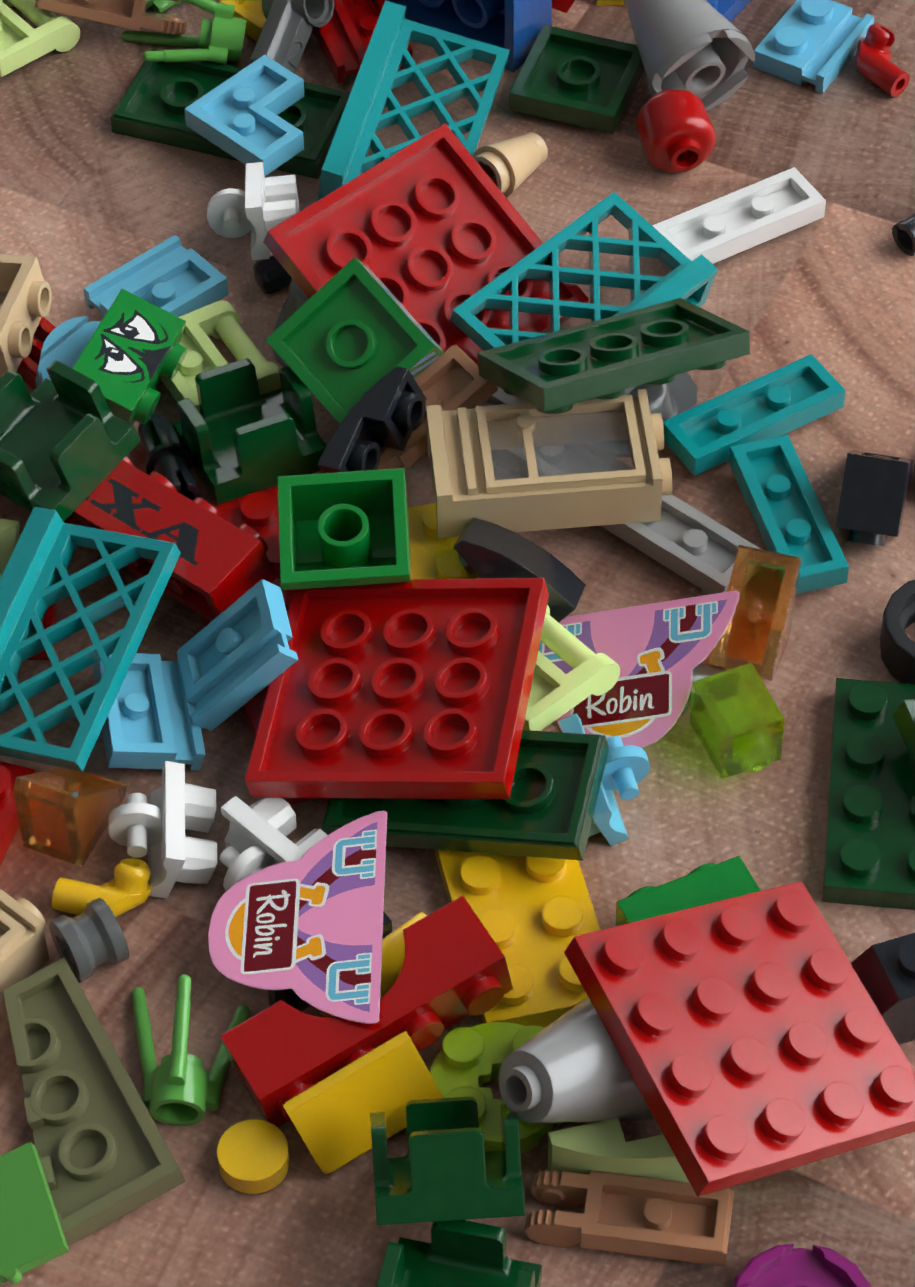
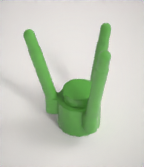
[121,0,247,64]
[131,974,250,1126]

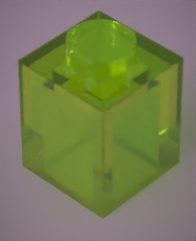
[690,663,785,779]

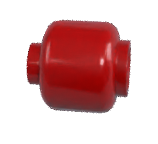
[636,89,716,173]

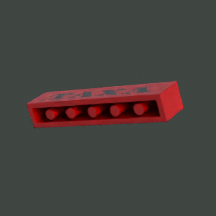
[64,456,276,621]

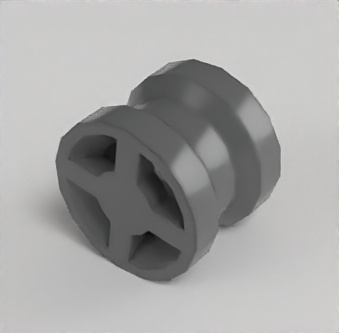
[49,898,129,983]

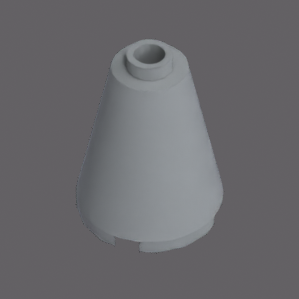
[624,0,755,111]
[499,997,655,1123]

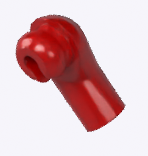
[855,23,910,97]

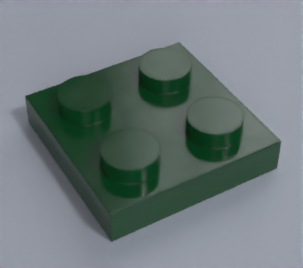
[509,25,644,133]

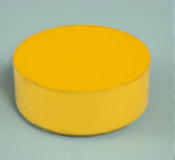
[217,1119,290,1194]

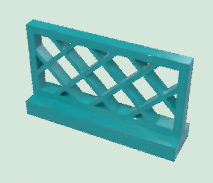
[317,0,510,201]
[450,192,718,351]
[0,507,181,772]

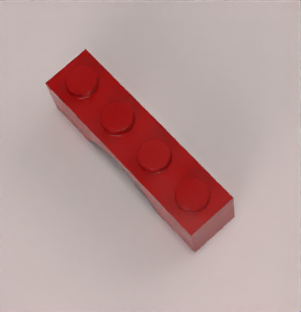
[220,895,513,1127]

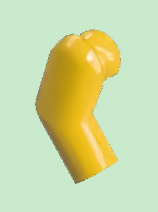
[52,858,152,917]

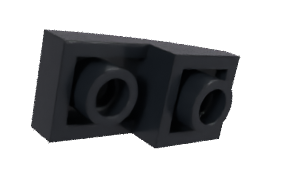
[317,366,427,473]
[453,518,586,623]

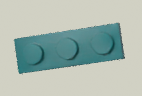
[663,354,846,476]
[729,434,849,596]

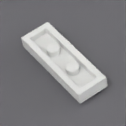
[652,167,826,264]

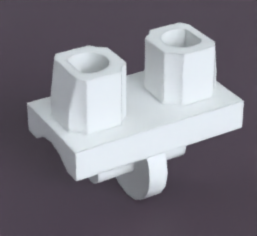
[207,162,299,260]
[108,761,217,899]
[219,796,327,891]

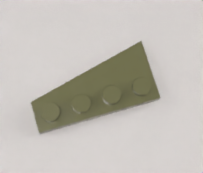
[3,957,186,1246]

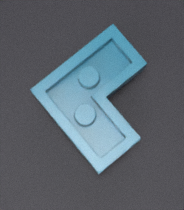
[185,55,304,176]

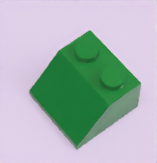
[277,468,411,590]

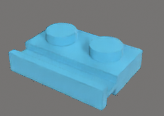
[753,0,874,94]
[83,235,229,319]
[177,579,298,731]
[93,653,206,771]

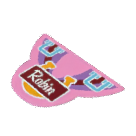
[538,590,739,748]
[208,811,387,1024]

